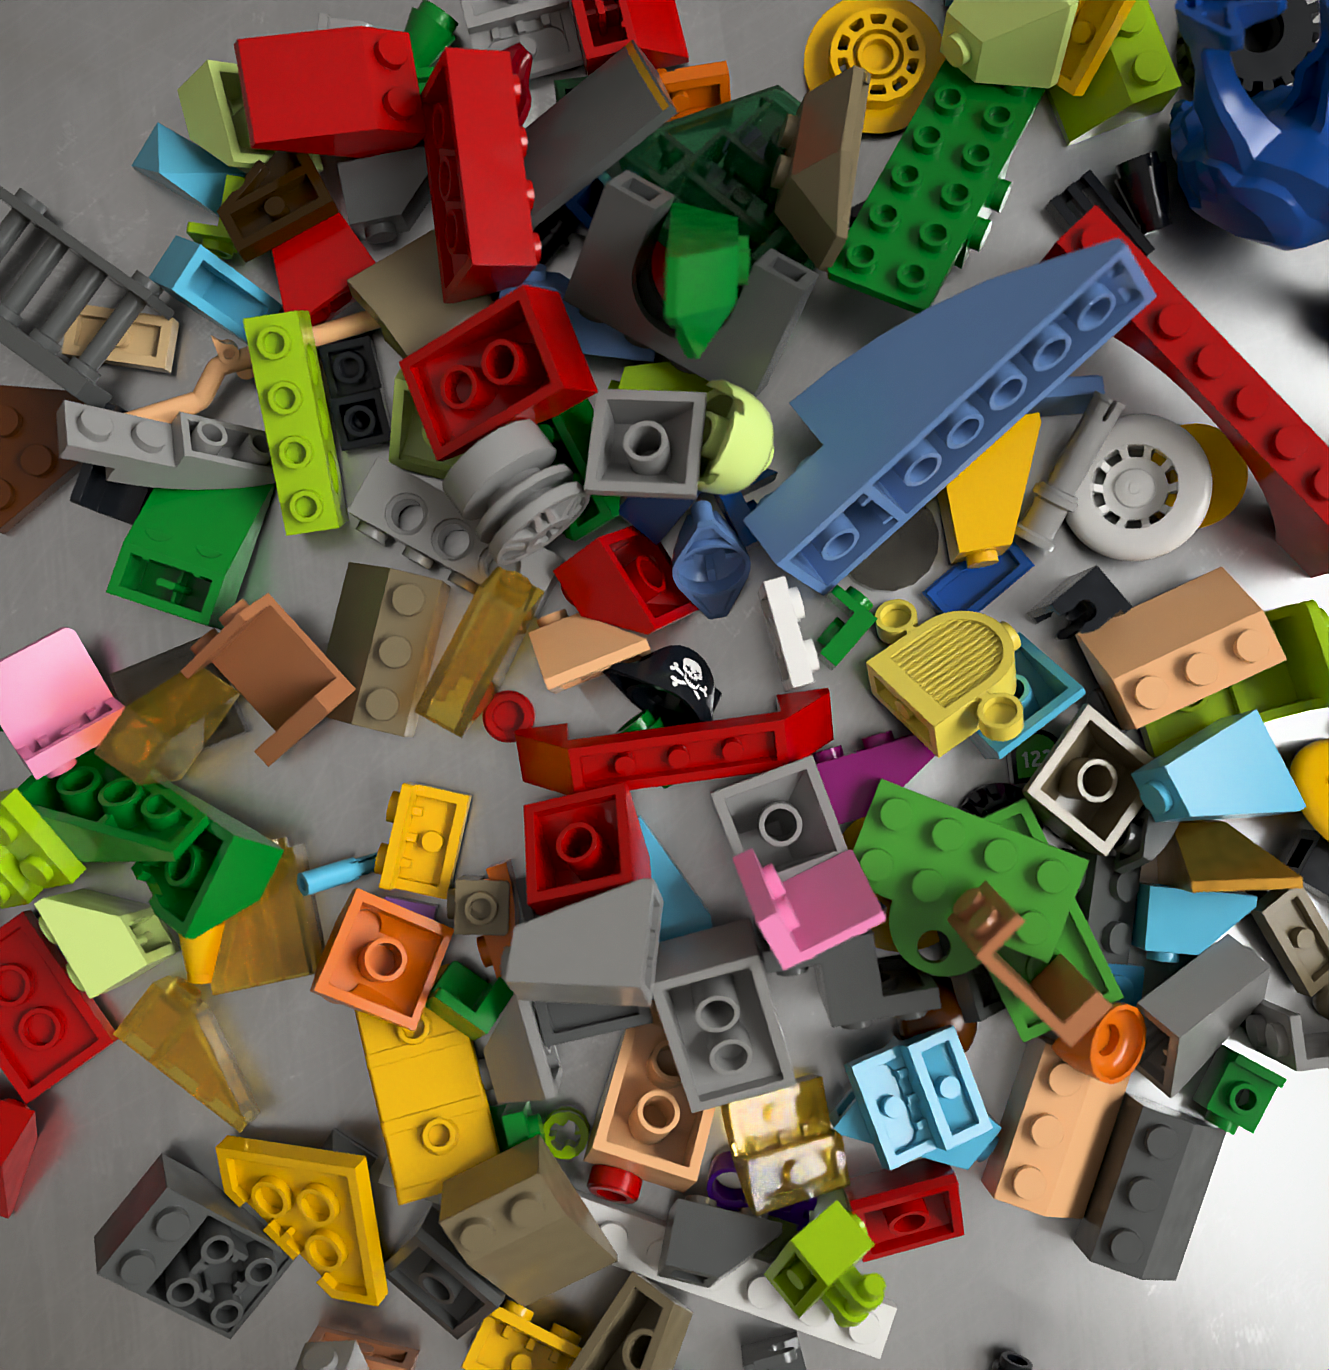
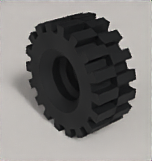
[1176,0,1321,97]

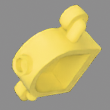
[866,599,1024,758]

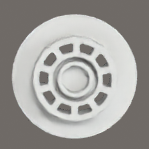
[1065,414,1213,561]

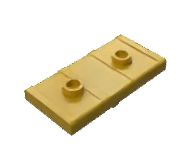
[354,963,500,1206]

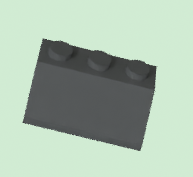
[1073,1092,1226,1281]

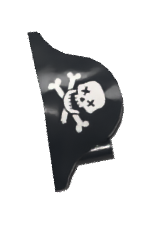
[603,645,722,727]

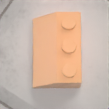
[1075,566,1287,730]
[981,1035,1131,1219]

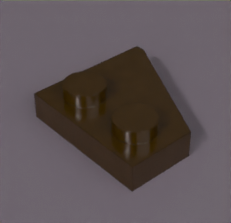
[217,151,340,263]

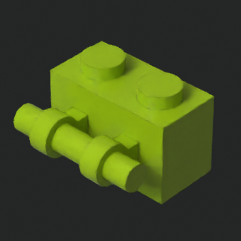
[764,1200,886,1328]

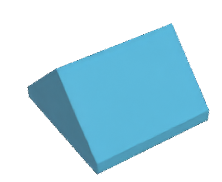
[969,632,1086,759]

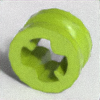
[543,1106,590,1159]

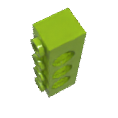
[243,311,349,536]

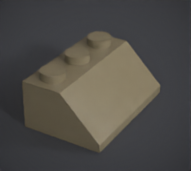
[326,562,451,737]

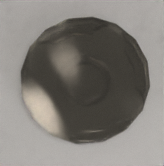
[847,506,939,593]

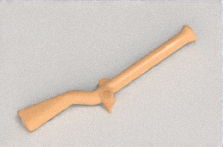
[125,310,381,424]

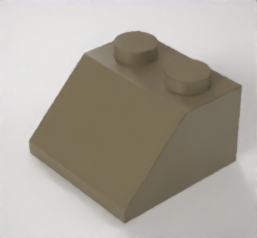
[1022,704,1154,857]

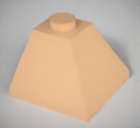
[528,609,651,694]

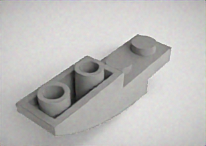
[56,400,276,490]

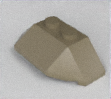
[770,66,872,272]

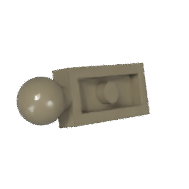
[1251,886,1329,1020]

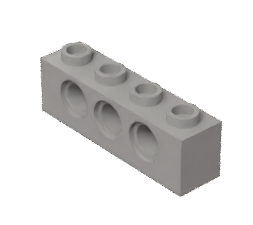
[347,456,565,620]

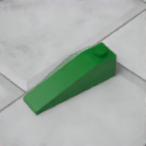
[17,746,210,862]
[124,758,284,940]

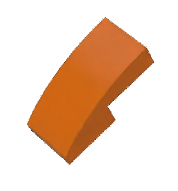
[476,859,520,978]

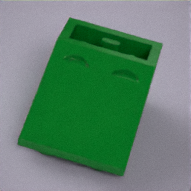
[106,483,276,630]

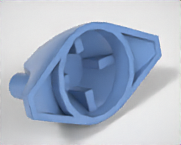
[672,500,751,619]

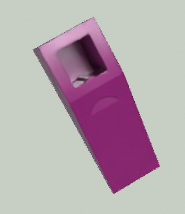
[812,730,935,825]

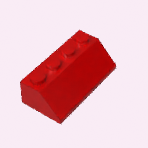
[420,47,541,303]

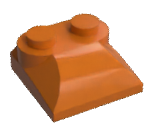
[310,888,454,1031]

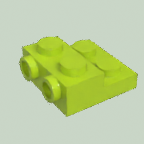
[0,788,86,909]

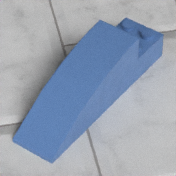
[743,238,1157,596]

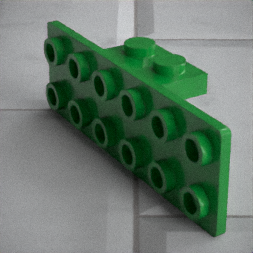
[827,59,1047,314]

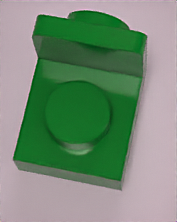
[817,585,878,670]

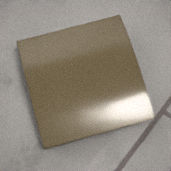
[347,229,494,359]

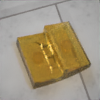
[720,1074,851,1216]

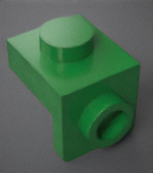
[489,1101,546,1153]

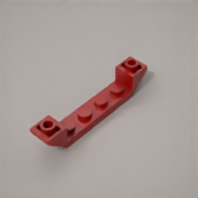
[515,688,834,795]

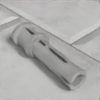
[1015,391,1126,552]

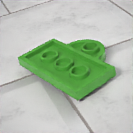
[853,778,1089,976]

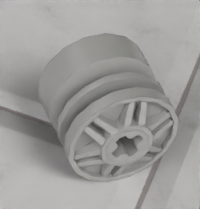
[442,419,590,565]

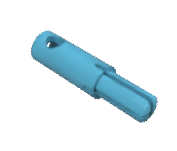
[297,852,378,896]

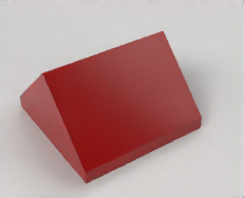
[841,1158,965,1263]

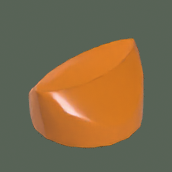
[1051,1002,1147,1085]

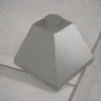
[584,389,707,499]
[710,754,848,882]
[478,994,563,1103]

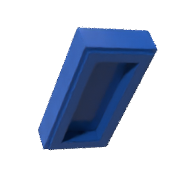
[920,540,1035,615]

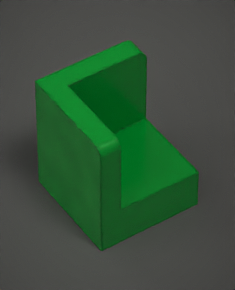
[425,961,514,1041]

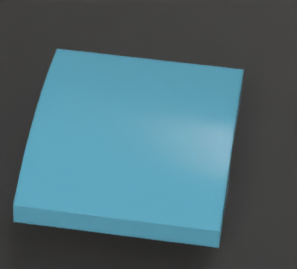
[844,1025,993,1171]

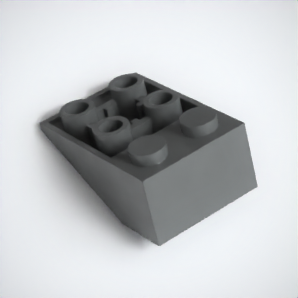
[94,1153,297,1339]

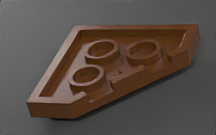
[0,385,87,534]

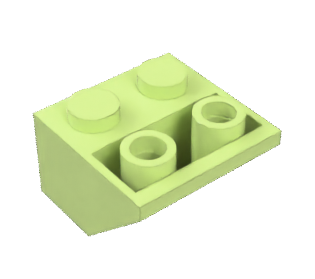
[34,888,181,999]

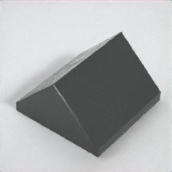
[383,1206,505,1340]

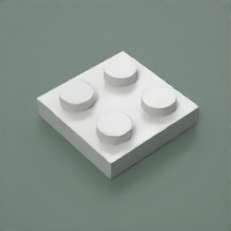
[757,576,820,692]

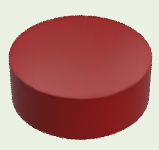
[482,690,536,743]
[587,1165,643,1204]

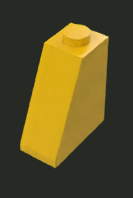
[937,412,1041,569]

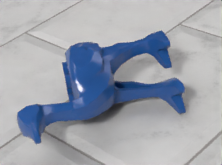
[1169,0,1329,251]

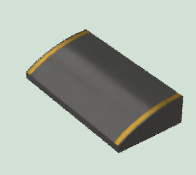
[524,40,678,229]

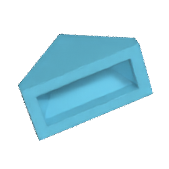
[131,122,246,218]

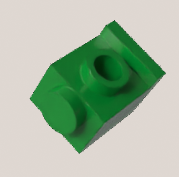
[1192,1044,1287,1135]

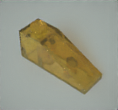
[113,975,260,1133]

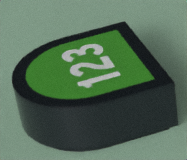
[1007,729,1058,784]

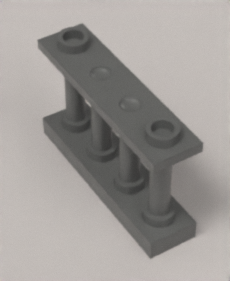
[0,186,175,409]

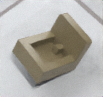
[447,875,510,936]

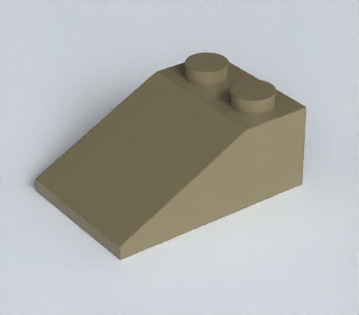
[439,1134,618,1307]

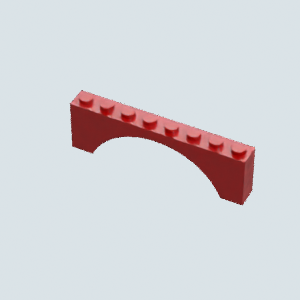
[1040,205,1329,578]

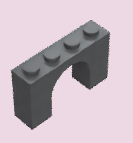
[563,170,819,397]

